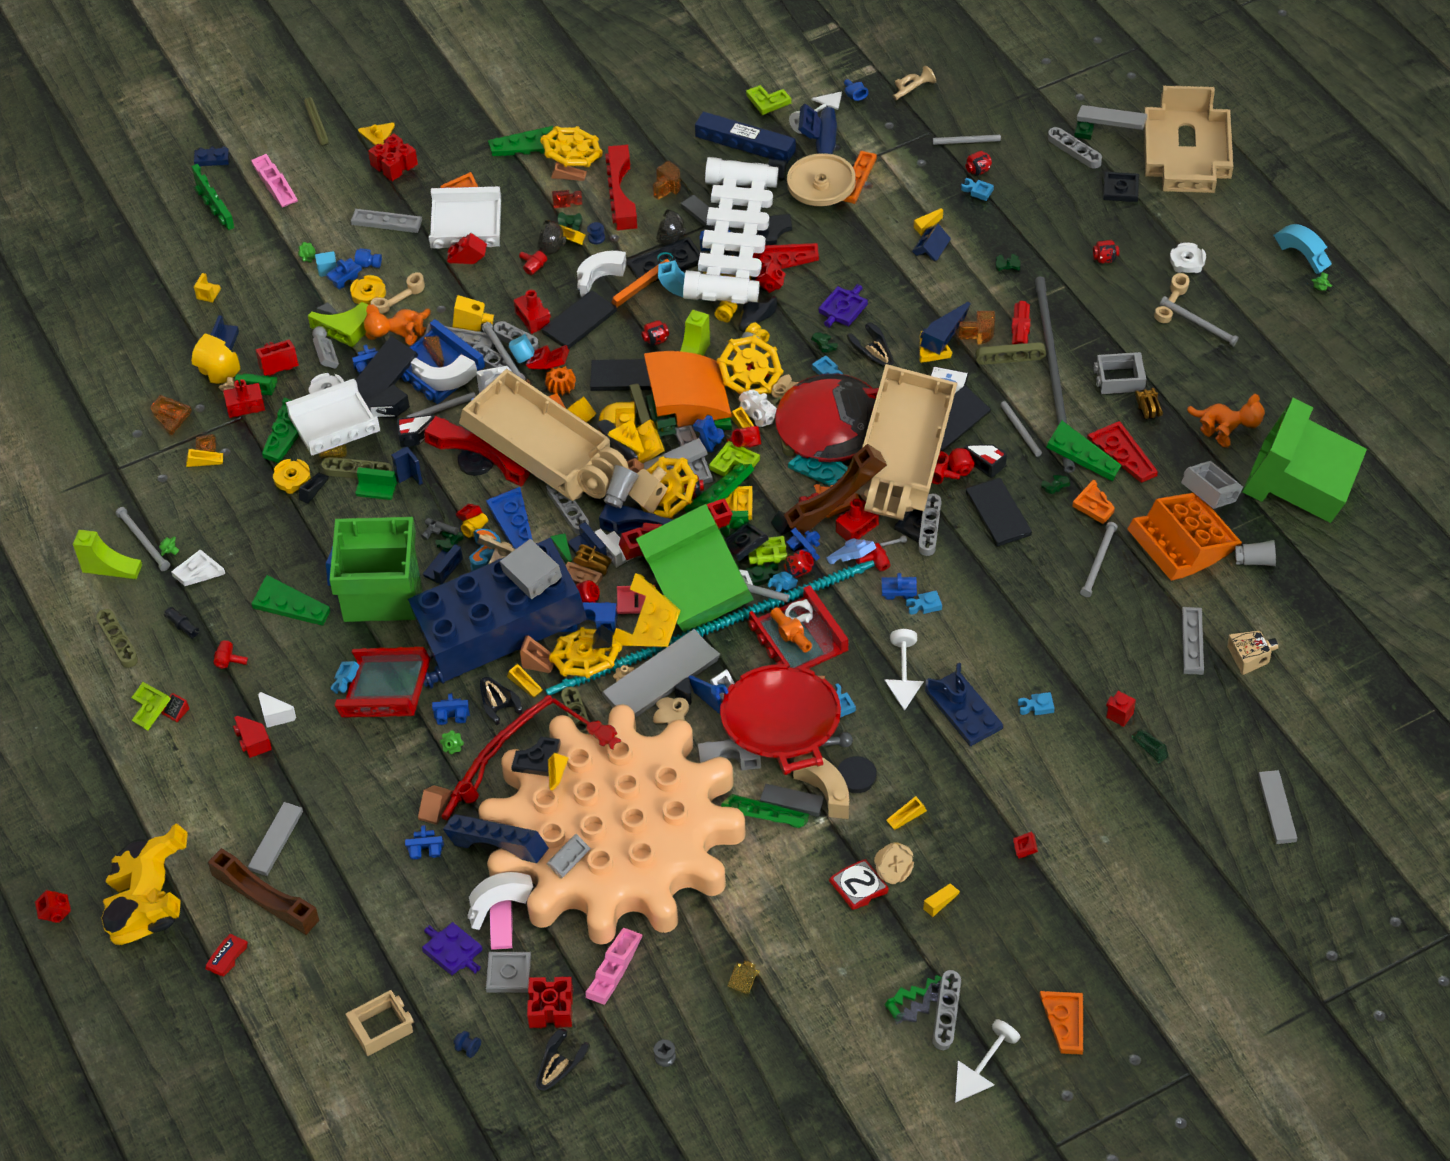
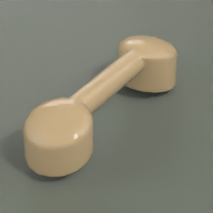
[371,273,425,314]
[1154,273,1190,323]

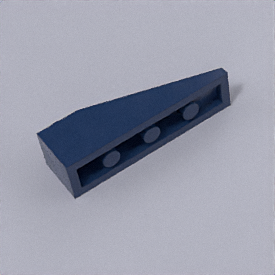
[920,302,971,355]

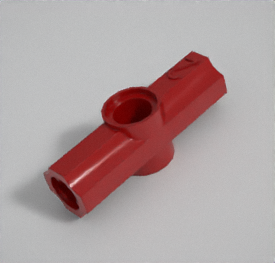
[1011,301,1031,345]

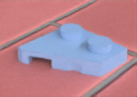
[826,538,876,564]

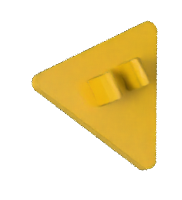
[358,123,395,145]
[608,420,644,454]

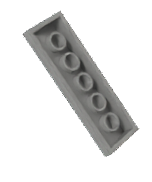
[602,629,720,718]

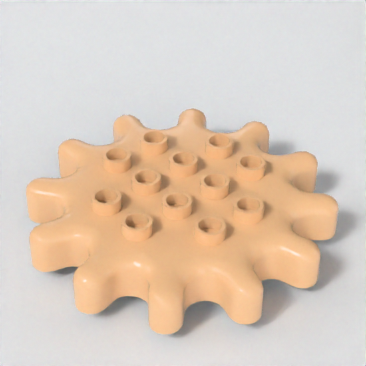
[478,704,746,945]

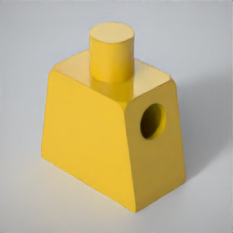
[452,295,494,332]

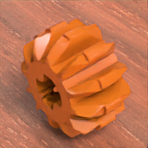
[545,366,576,396]

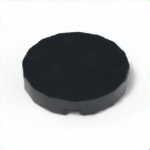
[457,449,494,476]
[837,756,877,793]

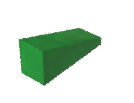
[550,533,572,564]

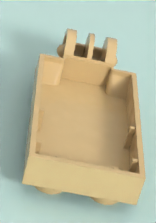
[855,364,957,521]
[459,369,629,501]

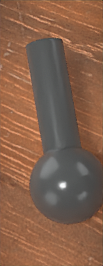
[821,732,853,747]

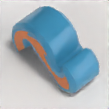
[469,529,501,571]

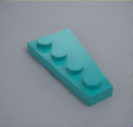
[788,455,848,487]

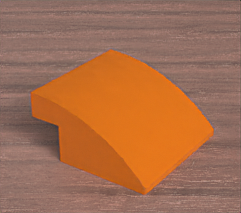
[644,351,732,427]
[1128,493,1242,581]

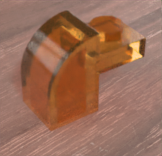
[653,161,681,200]
[959,311,995,344]

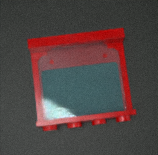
[748,585,848,669]
[335,646,430,717]

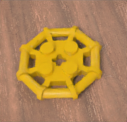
[540,126,603,168]
[717,334,784,395]
[639,456,698,519]
[549,627,622,679]

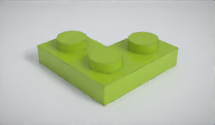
[746,85,792,115]
[709,441,760,476]
[131,682,171,731]

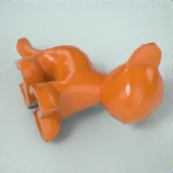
[364,304,431,346]
[1187,394,1265,448]

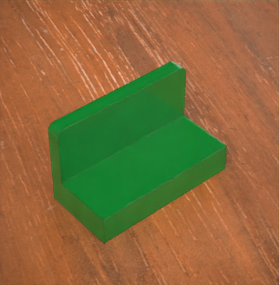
[235,373,278,396]
[355,467,397,500]

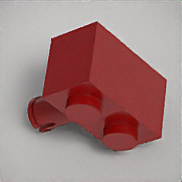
[513,290,551,334]
[256,339,299,376]
[223,379,265,418]
[836,499,879,541]

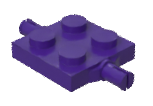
[819,284,868,328]
[422,922,482,976]

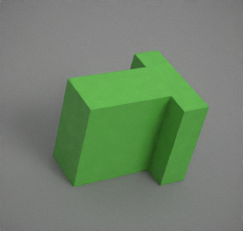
[1242,398,1367,523]
[636,504,754,633]
[329,517,423,622]

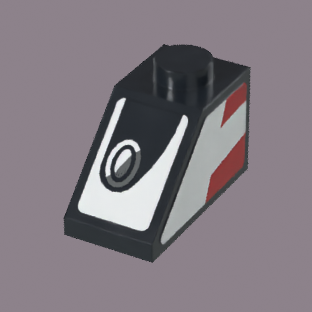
[366,384,410,418]
[397,414,434,447]
[964,444,1007,478]

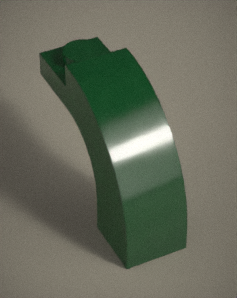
[645,394,676,437]

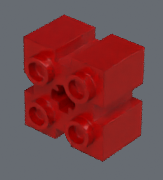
[368,134,418,181]
[527,977,573,1028]

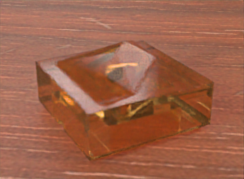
[196,434,216,452]

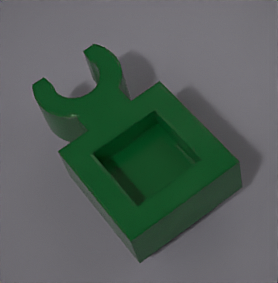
[1074,121,1094,140]
[746,563,781,586]

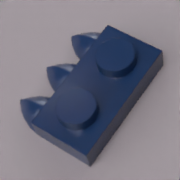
[194,146,229,166]

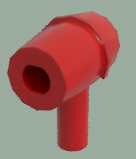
[519,250,548,276]
[856,543,891,572]
[213,640,248,669]

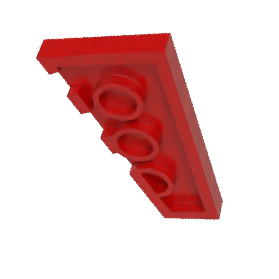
[753,243,819,269]
[1087,421,1158,483]

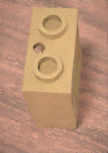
[346,990,414,1056]

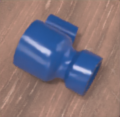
[354,248,382,268]

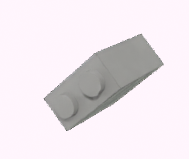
[500,539,562,600]

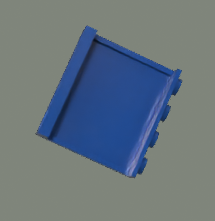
[401,319,485,405]

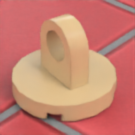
[874,842,914,884]

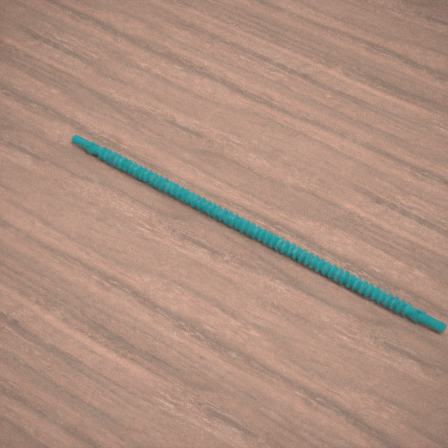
[545,560,875,695]

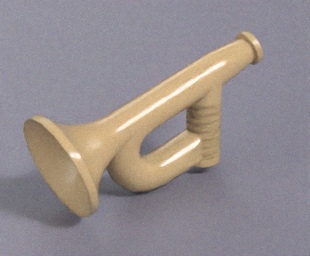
[893,66,936,101]

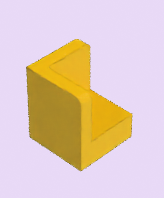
[194,273,221,303]
[567,396,596,422]

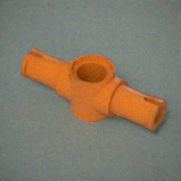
[770,607,812,653]

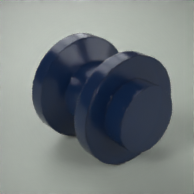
[587,222,605,244]
[424,665,445,689]
[454,1031,481,1058]

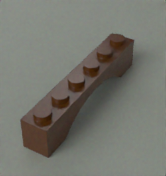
[784,444,887,535]
[208,848,319,935]

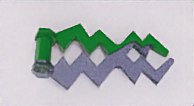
[884,975,953,1025]

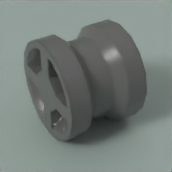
[654,1040,676,1067]

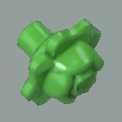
[298,242,316,263]
[1311,272,1332,291]
[159,536,179,556]
[440,730,464,755]

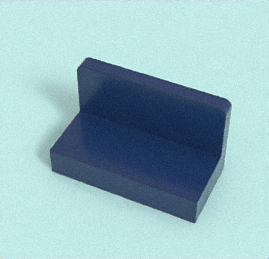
[912,224,951,261]
[211,315,239,351]
[391,447,423,485]
[568,522,607,556]
[423,545,463,584]

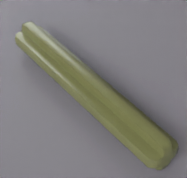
[304,97,329,145]

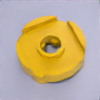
[350,275,386,305]
[273,459,311,494]

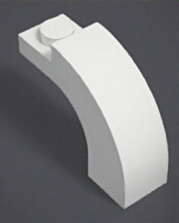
[577,251,627,297]
[411,354,477,391]
[468,872,533,930]

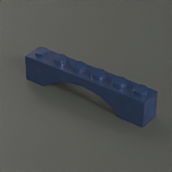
[599,504,673,534]
[443,814,549,863]

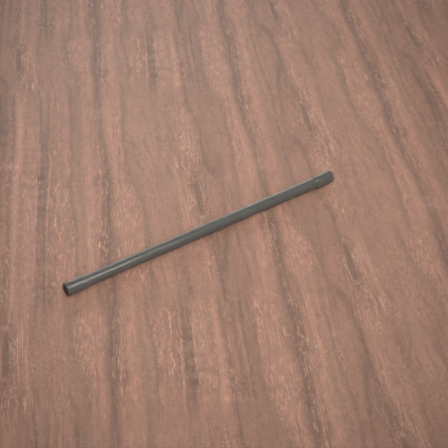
[1034,277,1075,473]

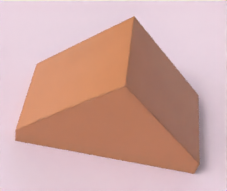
[520,635,554,673]
[418,785,453,825]

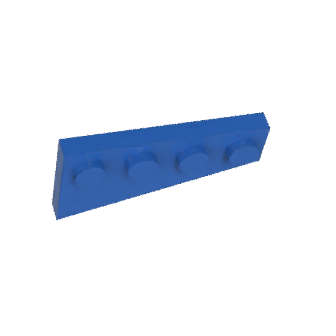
[486,487,533,549]

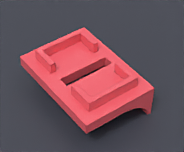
[617,585,655,614]

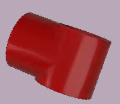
[727,426,762,448]
[932,451,960,484]

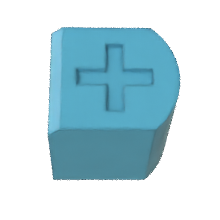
[315,251,337,277]
[509,334,535,363]

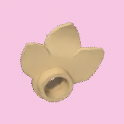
[771,375,799,399]
[653,697,689,725]

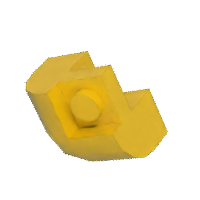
[192,333,241,384]
[598,402,636,434]

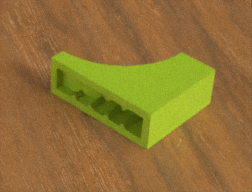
[308,302,368,347]
[681,310,710,356]
[73,530,142,579]

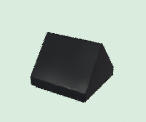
[771,511,793,535]
[592,624,613,649]
[675,677,692,705]

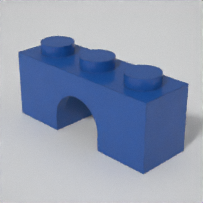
[560,602,618,633]

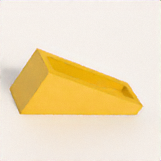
[914,208,943,236]
[551,223,585,245]
[730,406,754,429]
[186,449,223,467]
[507,664,543,698]
[548,753,568,791]
[887,796,927,830]
[923,884,960,917]

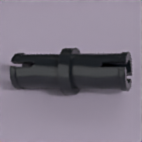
[164,607,199,638]

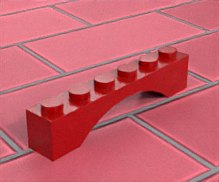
[605,145,638,230]
[425,416,531,487]
[619,498,733,560]

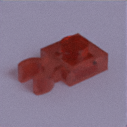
[552,190,582,208]

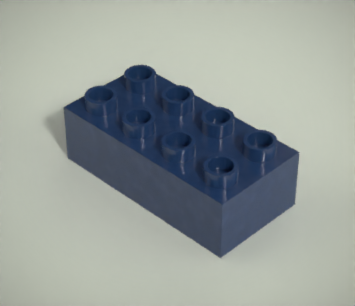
[408,537,587,681]

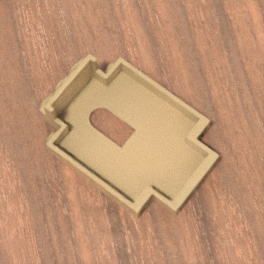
[1144,86,1233,193]

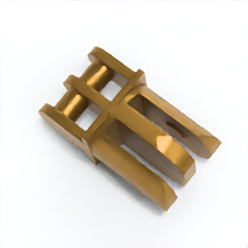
[1135,388,1163,419]
[573,544,612,575]

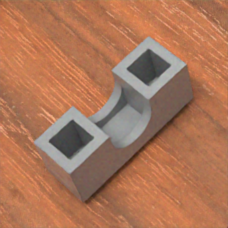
[698,739,761,770]

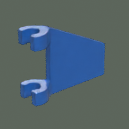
[689,675,728,714]

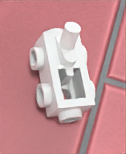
[739,389,777,427]

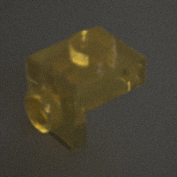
[728,960,760,994]

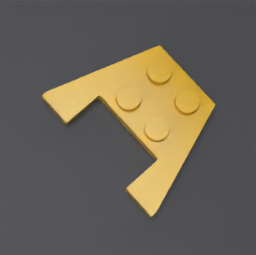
[613,573,681,647]

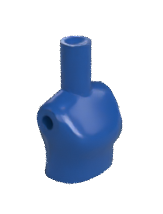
[844,79,868,101]

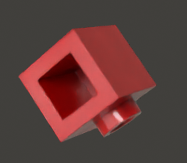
[1106,691,1136,727]

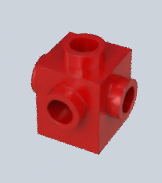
[755,261,785,293]
[35,890,71,923]

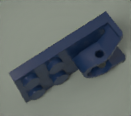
[925,662,1003,746]

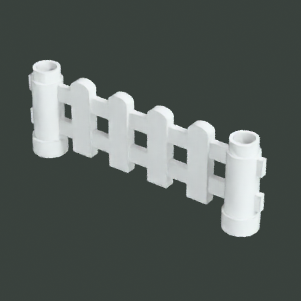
[683,157,778,304]

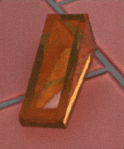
[423,336,444,368]

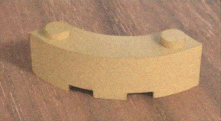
[793,753,849,819]

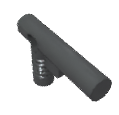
[421,518,459,540]

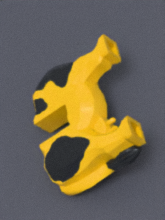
[101,824,188,945]

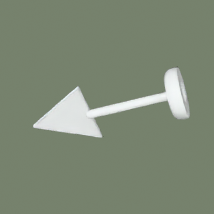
[789,92,842,134]
[884,629,924,711]
[955,1019,1020,1103]

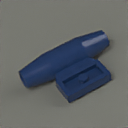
[798,104,837,155]

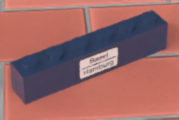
[695,112,796,164]

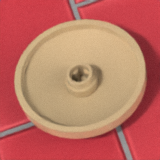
[787,153,856,206]

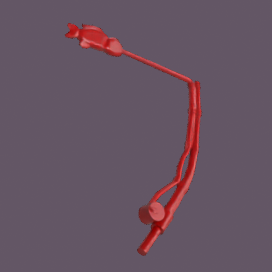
[441,695,621,820]

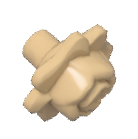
[219,377,235,394]
[613,665,634,682]

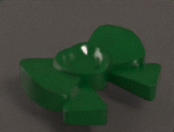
[558,212,582,231]
[996,254,1021,271]
[811,332,838,353]
[1041,475,1070,494]
[435,532,464,552]

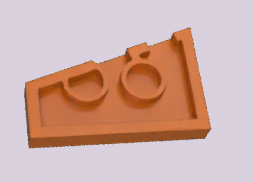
[1039,991,1083,1055]

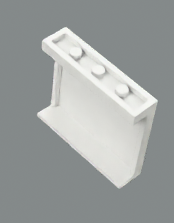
[429,187,501,249]
[286,379,380,456]

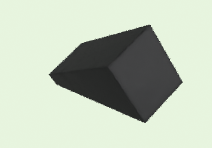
[299,472,329,504]

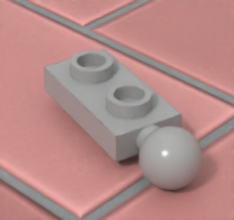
[312,326,339,369]

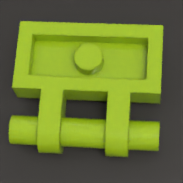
[748,536,787,565]

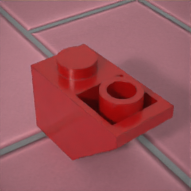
[447,233,487,264]
[233,716,272,758]

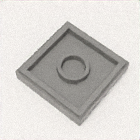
[486,952,531,993]

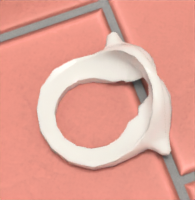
[785,599,813,623]

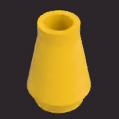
[461,513,488,538]

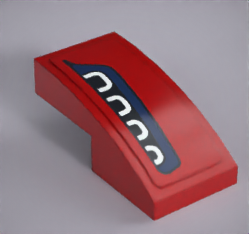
[206,934,248,977]

